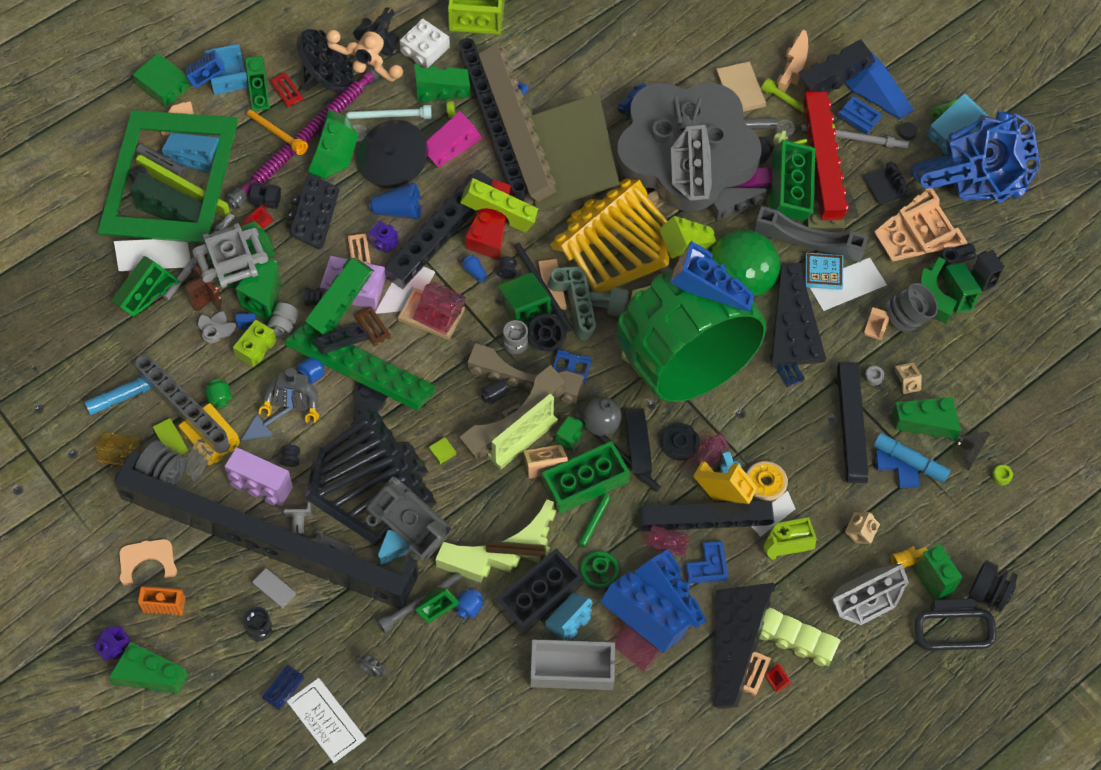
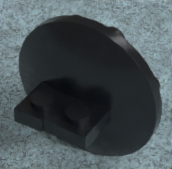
[296,29,354,92]

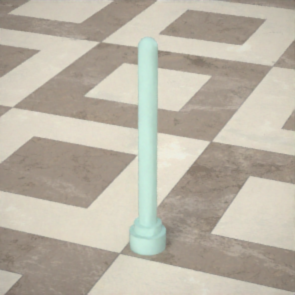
[346,105,432,119]

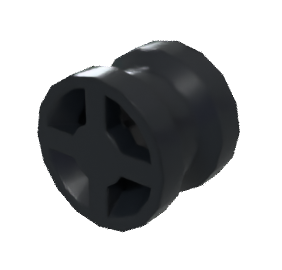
[128,165,151,188]
[498,256,517,279]
[304,287,322,306]
[280,445,300,467]

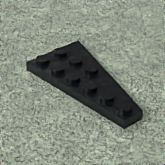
[771,263,826,367]
[715,583,776,709]

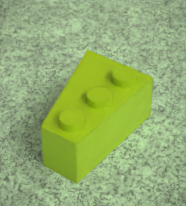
[659,216,717,259]

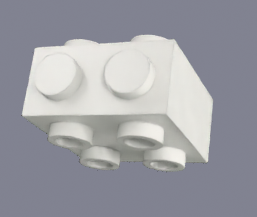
[400,19,450,68]

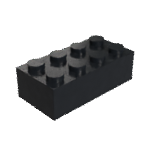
[495,548,583,636]

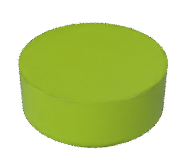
[446,101,456,119]
[992,465,1013,485]

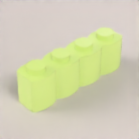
[760,608,840,666]

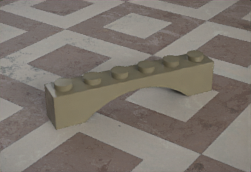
[468,343,584,404]
[460,365,567,459]

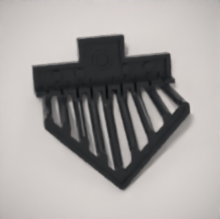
[305,412,437,544]

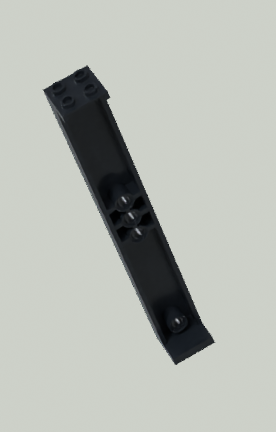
[114,449,419,609]

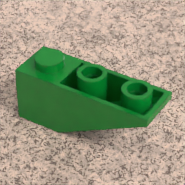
[245,56,270,111]

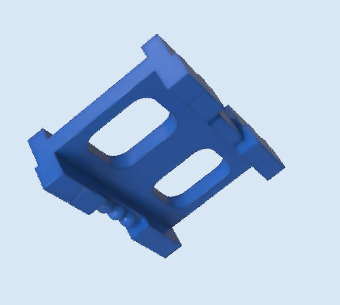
[553,349,592,384]

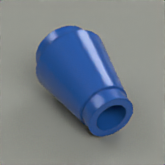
[462,254,488,283]

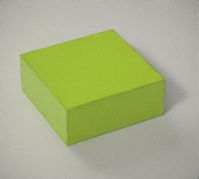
[429,437,456,464]

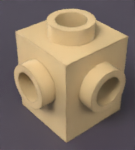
[845,512,880,544]

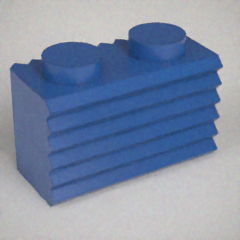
[186,50,226,88]

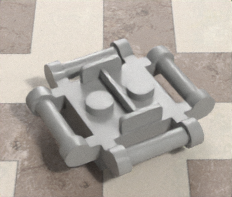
[193,223,268,288]

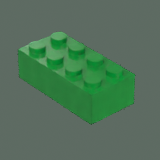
[771,140,815,222]
[541,441,630,515]

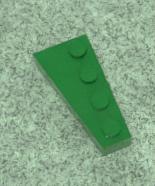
[305,257,374,334]

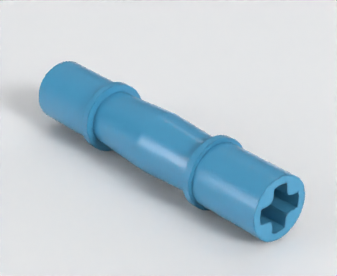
[84,377,161,415]
[874,433,951,484]

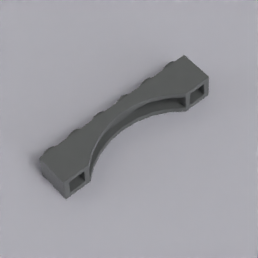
[754,206,869,262]

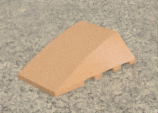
[874,188,967,262]

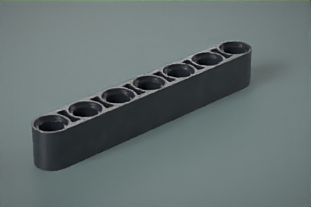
[837,362,868,483]
[637,501,775,532]

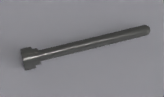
[376,573,462,633]

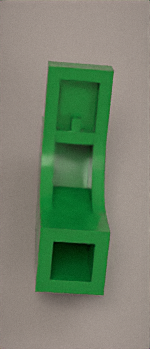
[919,257,958,324]

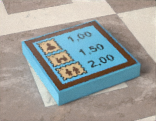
[805,253,843,290]

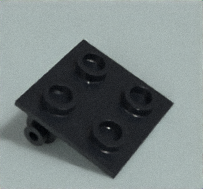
[864,161,912,205]

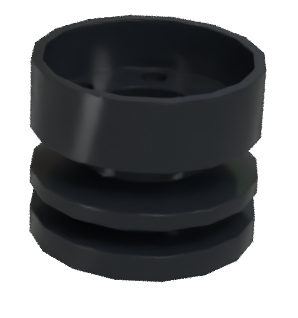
[968,560,1018,613]

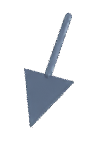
[241,407,293,441]

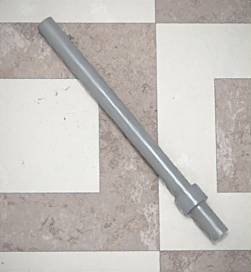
[801,124,909,149]
[163,213,234,300]

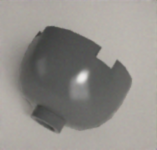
[582,397,622,436]

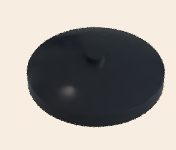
[357,120,428,188]

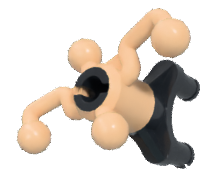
[326,7,403,82]

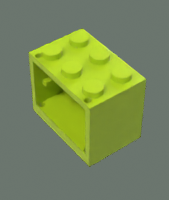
[448,0,505,35]

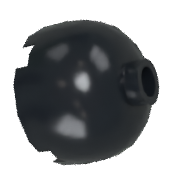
[528,313,567,352]

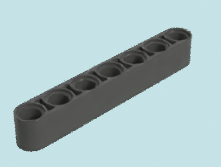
[135,355,230,453]

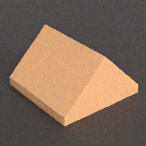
[523,444,568,479]

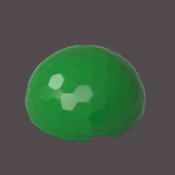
[709,229,781,297]

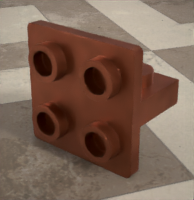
[185,266,222,311]

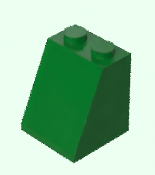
[236,258,282,323]
[498,273,551,326]

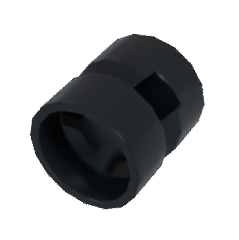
[250,182,281,209]
[243,607,273,642]

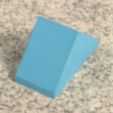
[378,530,410,565]

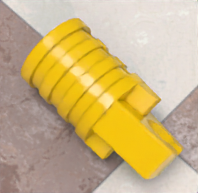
[890,546,927,568]

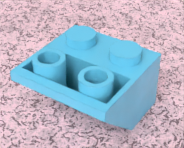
[546,593,592,641]

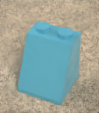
[927,94,989,155]

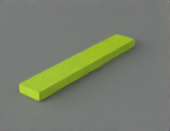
[136,155,230,217]

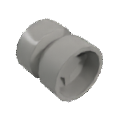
[267,303,299,338]
[503,320,528,354]

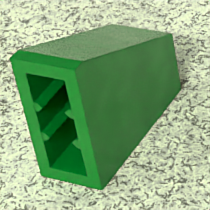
[942,263,982,313]

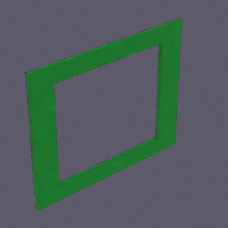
[98,110,239,244]

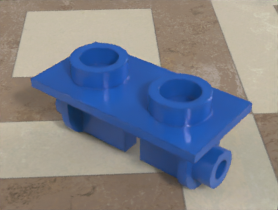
[617,83,646,119]

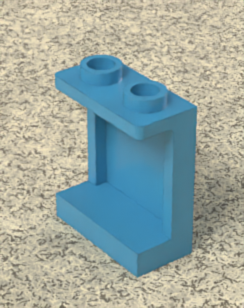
[205,44,249,95]

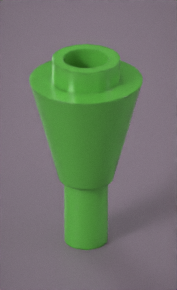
[931,99,957,121]

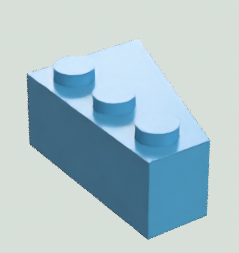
[162,133,219,174]

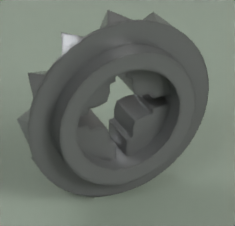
[355,654,386,677]

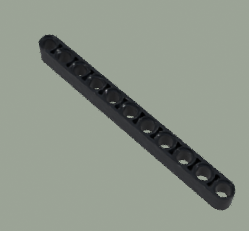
[459,38,527,201]

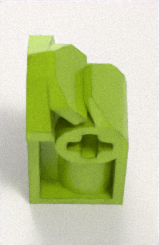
[763,517,817,560]

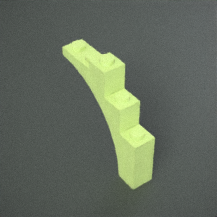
[436,500,556,583]

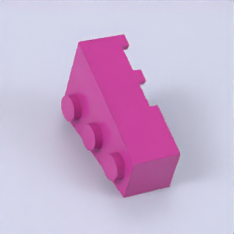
[427,111,483,168]

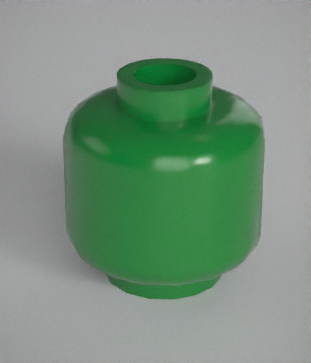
[204,379,232,409]

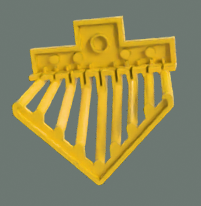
[550,178,670,293]

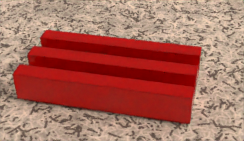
[270,73,303,108]

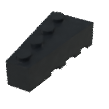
[798,39,876,95]

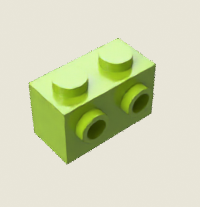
[233,320,276,367]

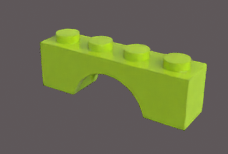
[460,178,538,233]

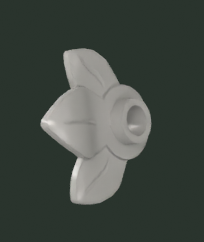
[198,311,236,344]

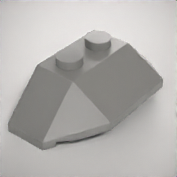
[671,125,712,201]
[831,564,909,625]

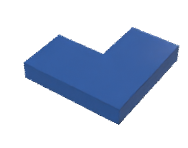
[875,449,920,488]
[685,541,728,584]

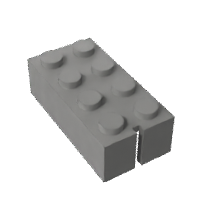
[531,640,615,690]

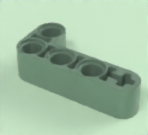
[548,267,596,341]

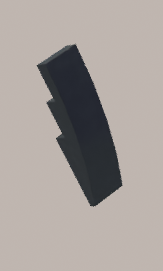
[624,408,652,474]

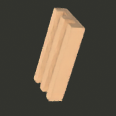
[348,233,371,264]
[743,652,771,696]

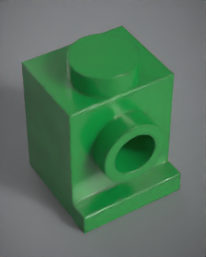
[556,416,584,451]

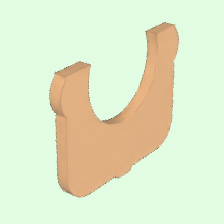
[120,539,177,585]

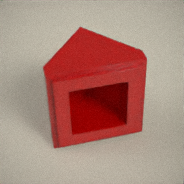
[765,663,791,692]

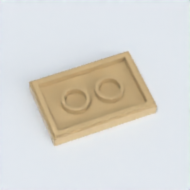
[716,62,766,112]
[398,288,465,340]

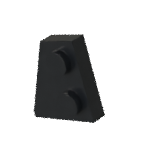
[353,383,388,420]

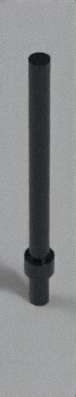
[514,243,573,332]
[574,411,661,492]

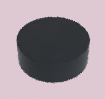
[899,122,917,140]

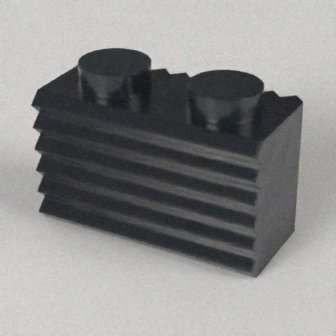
[971,250,1005,292]

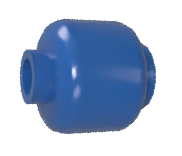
[296,357,324,384]
[455,588,484,619]

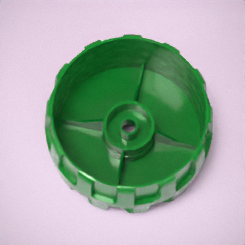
[617,259,766,402]

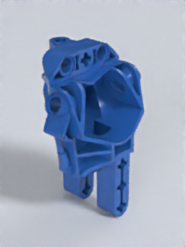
[910,111,1040,203]

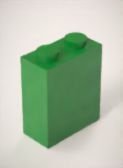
[133,53,191,108]
[914,544,962,600]

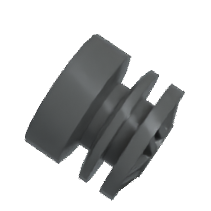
[886,283,938,333]
[135,441,188,486]

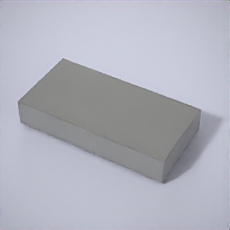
[252,568,296,609]

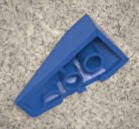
[844,52,914,120]
[670,241,754,312]
[634,549,706,628]

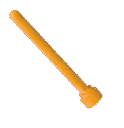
[247,110,308,155]

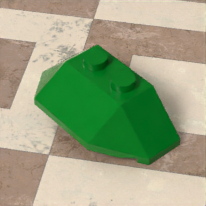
[307,109,358,179]

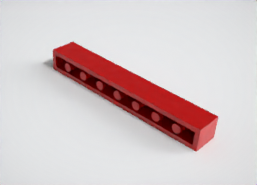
[802,92,848,220]

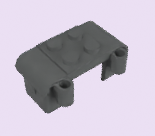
[366,477,452,561]

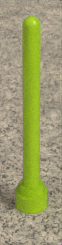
[761,78,835,128]

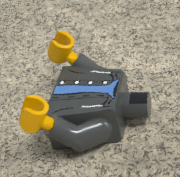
[259,368,319,423]

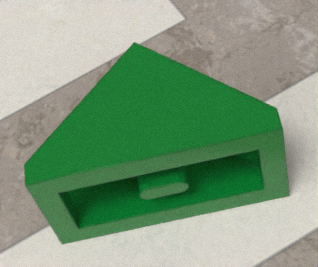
[415,587,459,624]

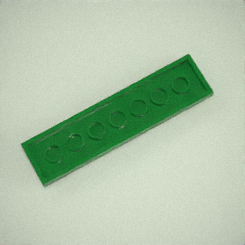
[285,322,437,411]

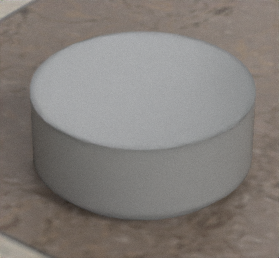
[864,366,884,386]

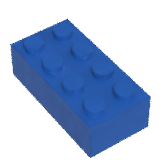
[600,571,693,653]

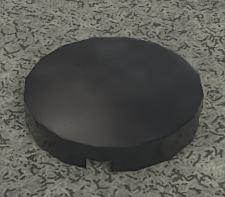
[661,423,700,461]

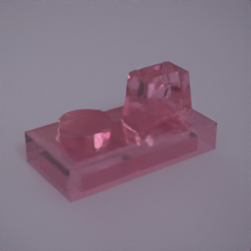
[694,433,729,468]
[647,525,690,557]

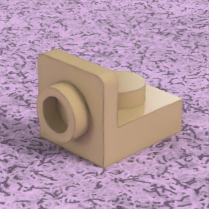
[895,362,922,394]

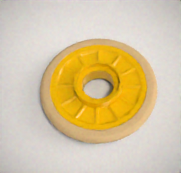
[746,461,788,501]

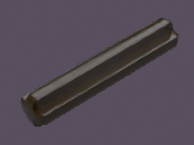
[486,541,546,557]

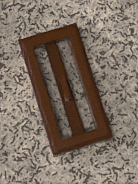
[355,307,391,347]

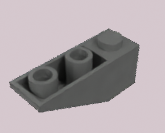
[709,188,767,221]

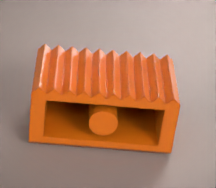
[138,586,185,616]

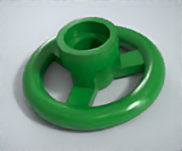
[580,551,620,589]

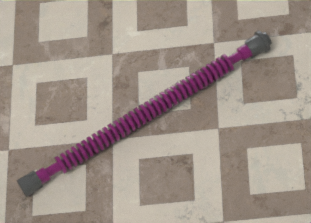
[226,65,384,209]

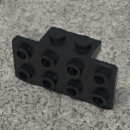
[286,174,339,249]

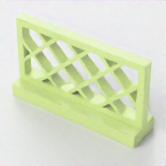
[487,394,558,470]

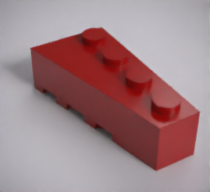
[465,180,511,260]

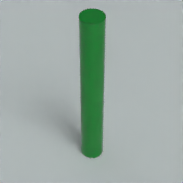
[578,494,611,547]

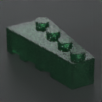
[130,172,203,223]

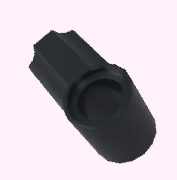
[937,243,976,270]

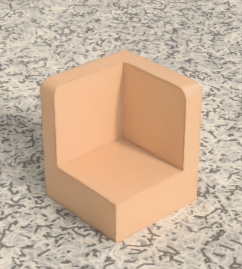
[864,308,889,341]

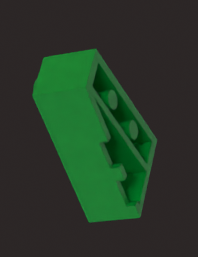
[111,256,181,317]
[109,642,188,694]

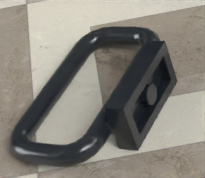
[914,599,996,651]

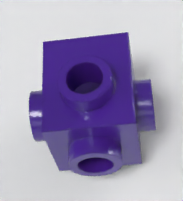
[368,220,398,253]
[94,626,131,661]

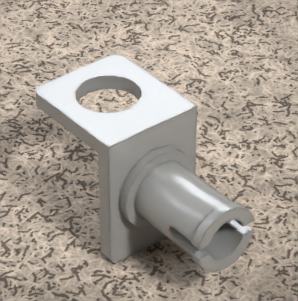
[284,501,313,535]

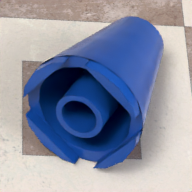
[369,183,422,219]

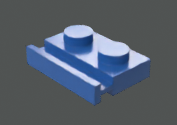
[838,96,883,135]

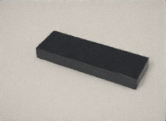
[312,323,370,354]

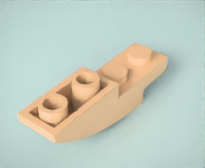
[776,30,808,93]

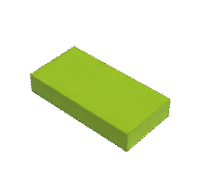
[153,418,188,455]

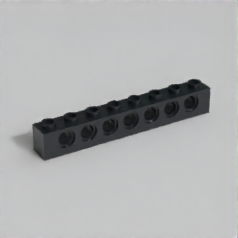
[385,170,493,289]

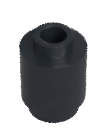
[480,378,510,405]

